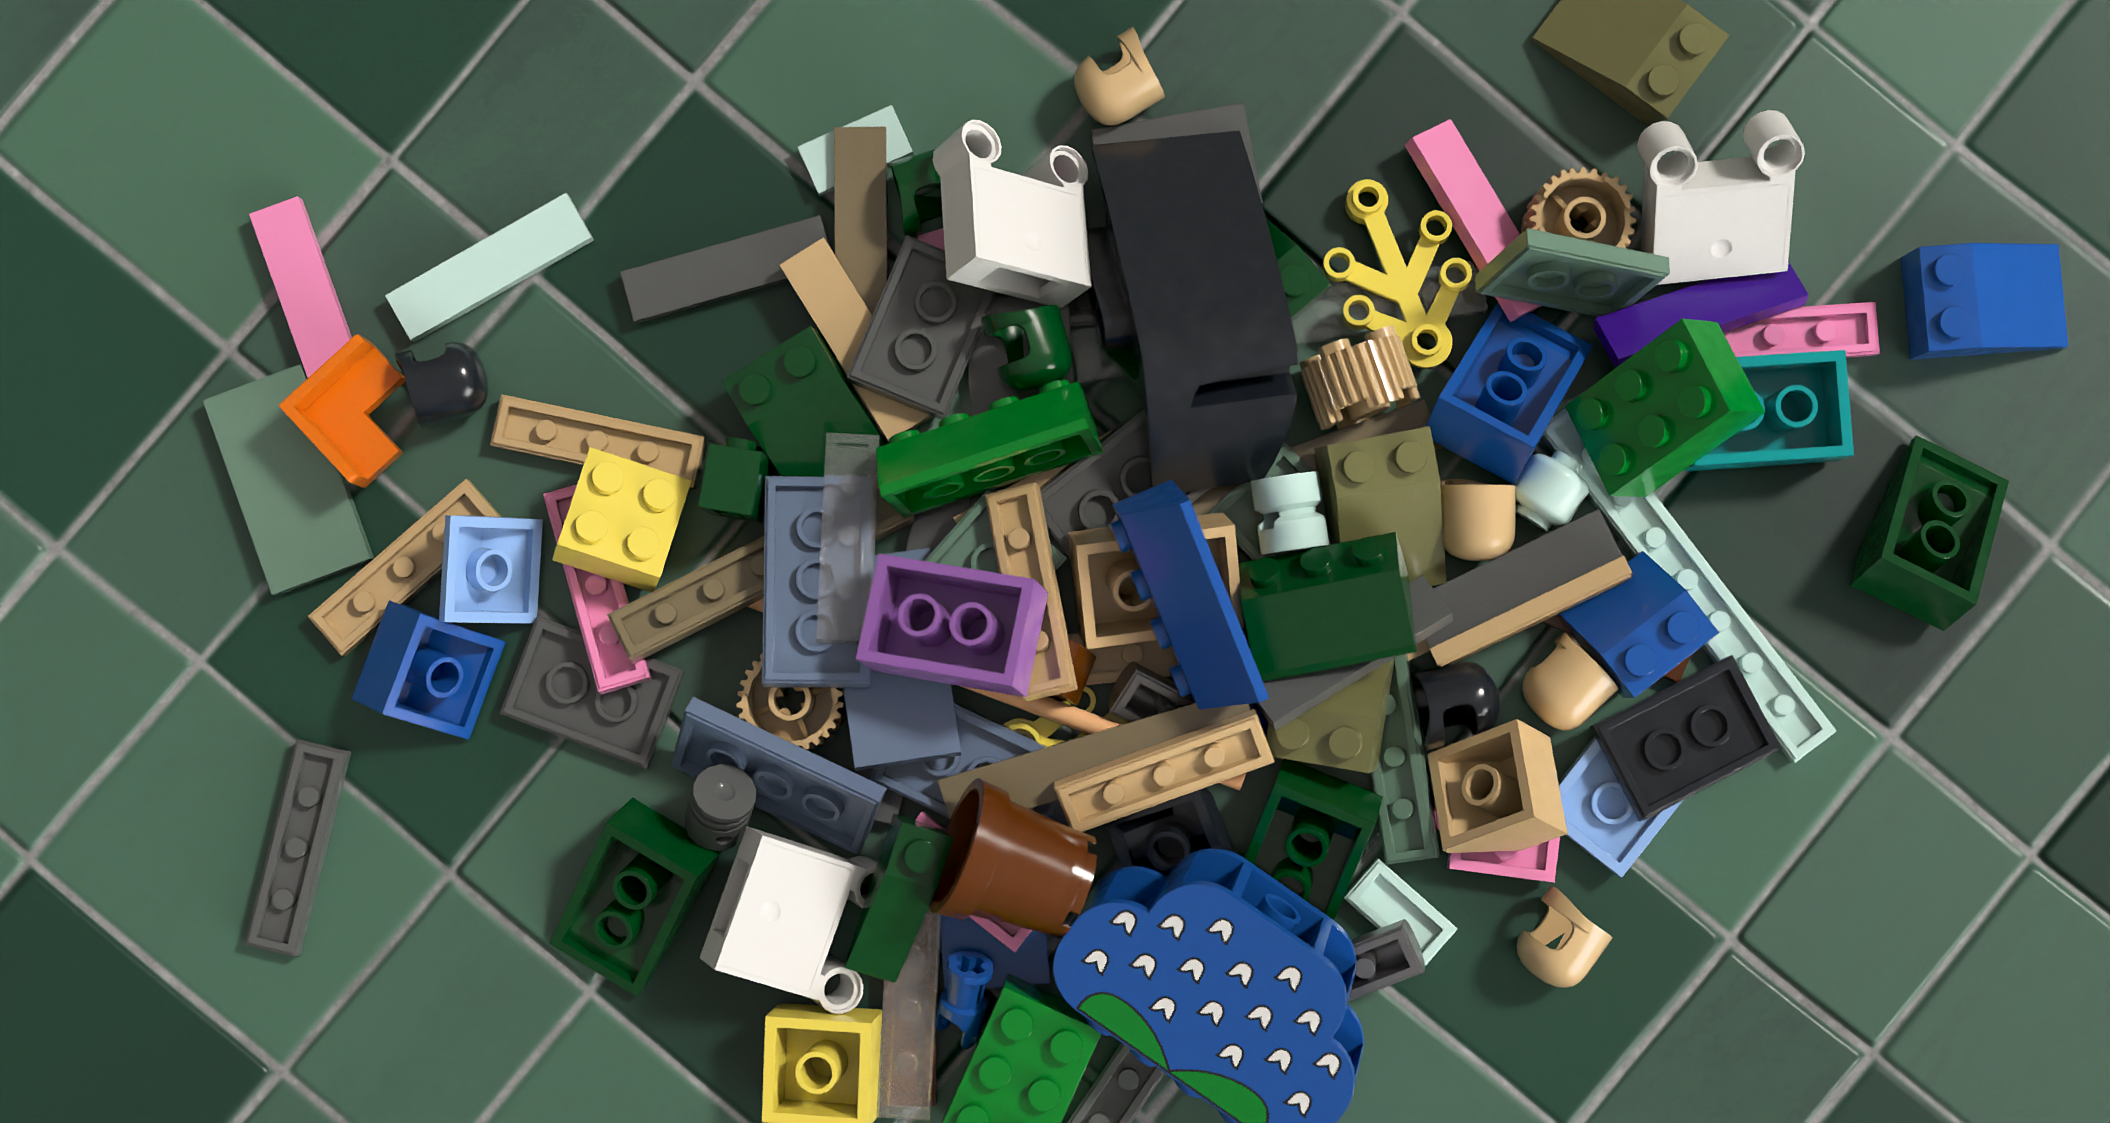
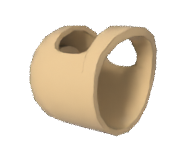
[1074,27,1165,126]
[1440,479,1516,561]
[1522,631,1619,731]
[1517,886,1613,988]

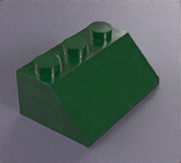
[1239,532,1417,682]

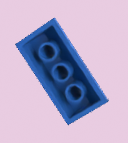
[1110,479,1269,710]

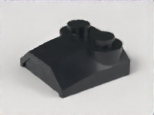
[1102,787,1234,876]

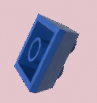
[1558,551,1719,698]
[351,600,506,740]

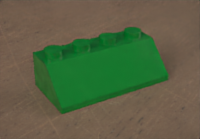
[876,380,1104,518]

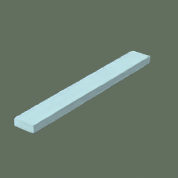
[1542,408,1836,763]

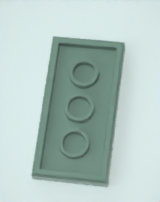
[203,364,374,596]

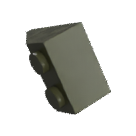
[1531,0,1730,127]
[1314,426,1446,586]
[1266,658,1395,773]

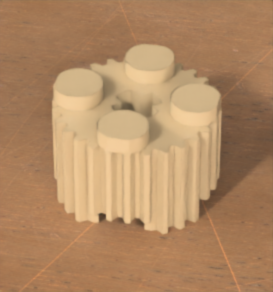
[1521,167,1636,249]
[1299,326,1420,430]
[736,653,846,750]

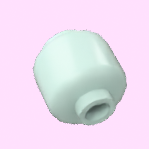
[1512,450,1589,531]

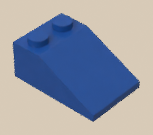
[1900,243,2068,360]
[1425,302,1593,485]

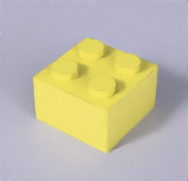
[552,447,691,592]
[762,1003,883,1123]

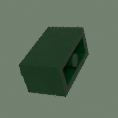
[698,437,773,523]

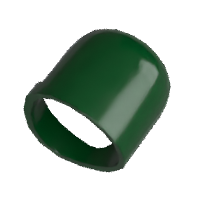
[890,149,943,237]
[981,305,1072,392]

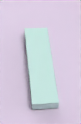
[385,193,594,343]

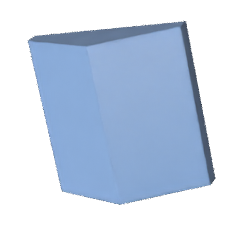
[439,515,543,623]

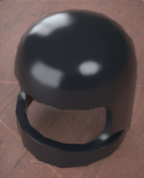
[394,342,488,428]
[1413,662,1500,751]

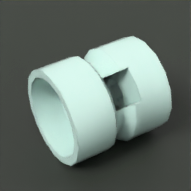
[1250,471,1329,555]

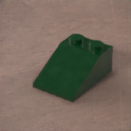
[721,326,888,482]
[1850,435,2009,631]
[1244,759,1383,920]
[549,797,722,997]

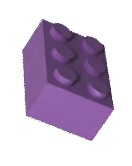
[856,554,1048,698]

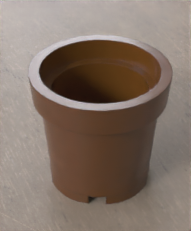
[929,778,1097,939]

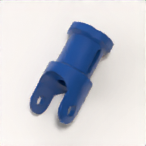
[935,950,994,1050]

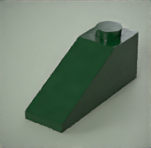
[844,814,953,983]

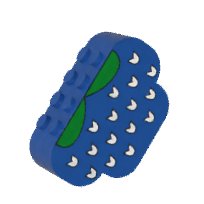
[1053,849,1364,1123]

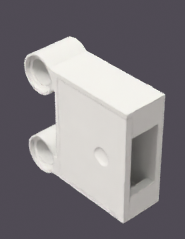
[1637,110,1805,285]
[933,120,1092,308]
[700,826,877,1014]

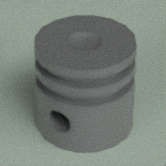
[685,764,756,851]

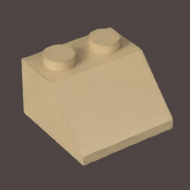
[1428,719,1568,853]

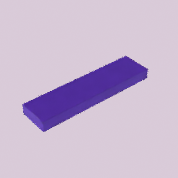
[1593,261,1809,368]

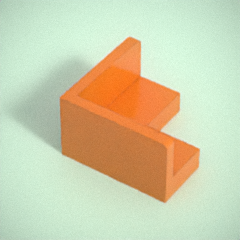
[278,334,406,488]

